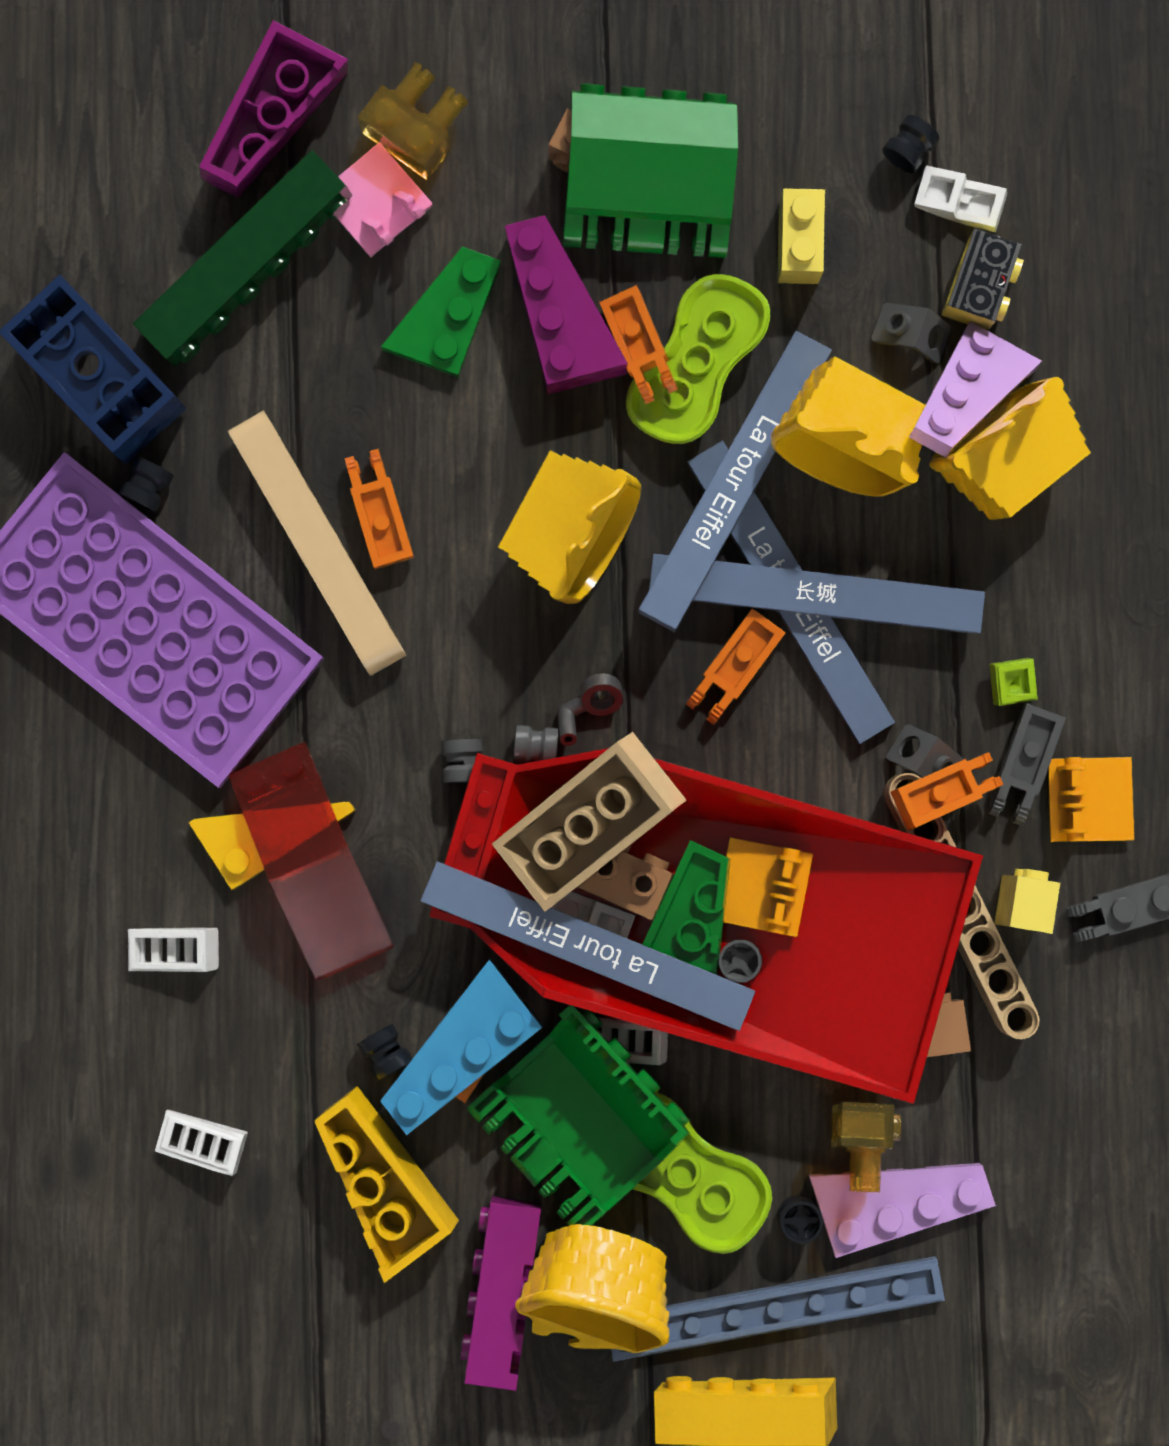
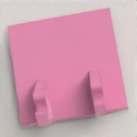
[337,142,433,258]

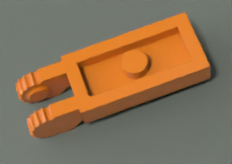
[599,285,678,404]
[345,449,414,570]
[686,608,786,725]
[890,752,1004,831]

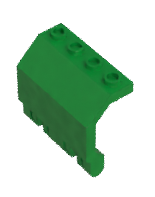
[562,83,738,258]
[467,1005,690,1226]

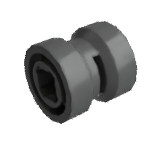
[513,725,559,765]
[441,739,483,783]
[719,940,762,982]

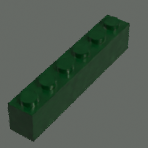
[132,150,353,366]

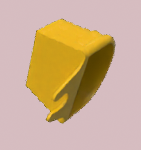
[771,356,925,497]
[929,377,1091,520]
[498,450,641,604]
[515,1224,670,1353]

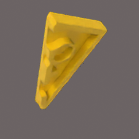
[188,802,356,890]

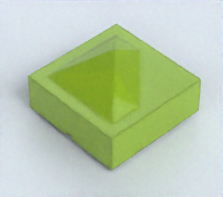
[989,658,1038,706]

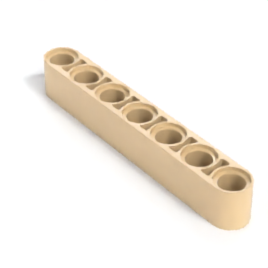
[228,410,406,676]
[884,773,1040,1040]

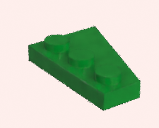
[381,246,501,378]
[642,840,731,975]

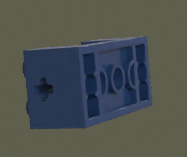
[0,275,186,465]

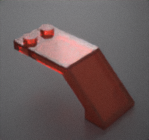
[229,742,394,981]

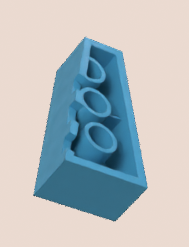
[380,959,544,1135]

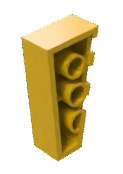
[314,1086,459,1283]
[654,1376,837,1446]

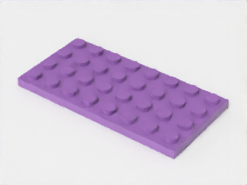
[0,452,325,788]

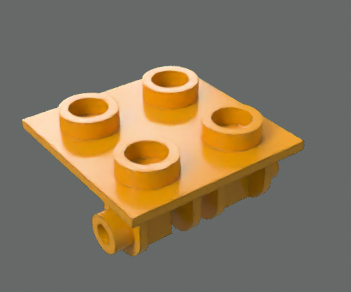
[1048,757,1134,842]
[724,838,813,937]

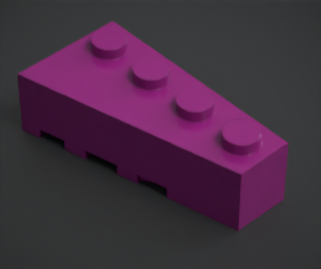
[199,20,348,198]
[505,215,628,395]
[460,1196,542,1391]

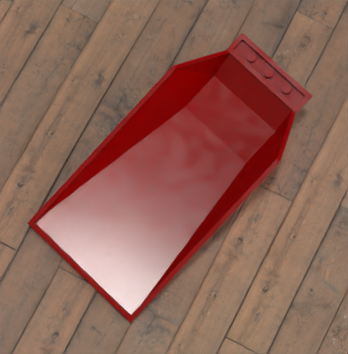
[429,748,983,1104]

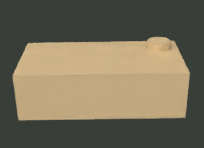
[492,732,686,912]

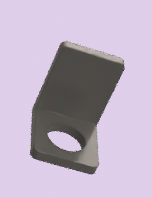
[871,303,951,364]
[886,724,964,778]

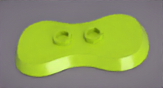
[626,274,770,444]
[633,1092,772,1254]

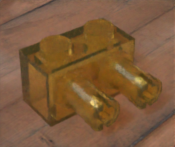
[357,62,469,180]
[831,1102,901,1193]

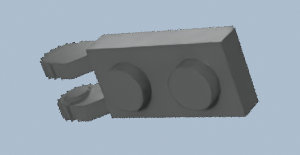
[988,703,1066,826]
[1066,874,1169,942]

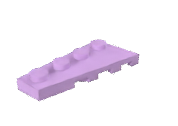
[909,322,1042,458]
[808,1163,996,1258]

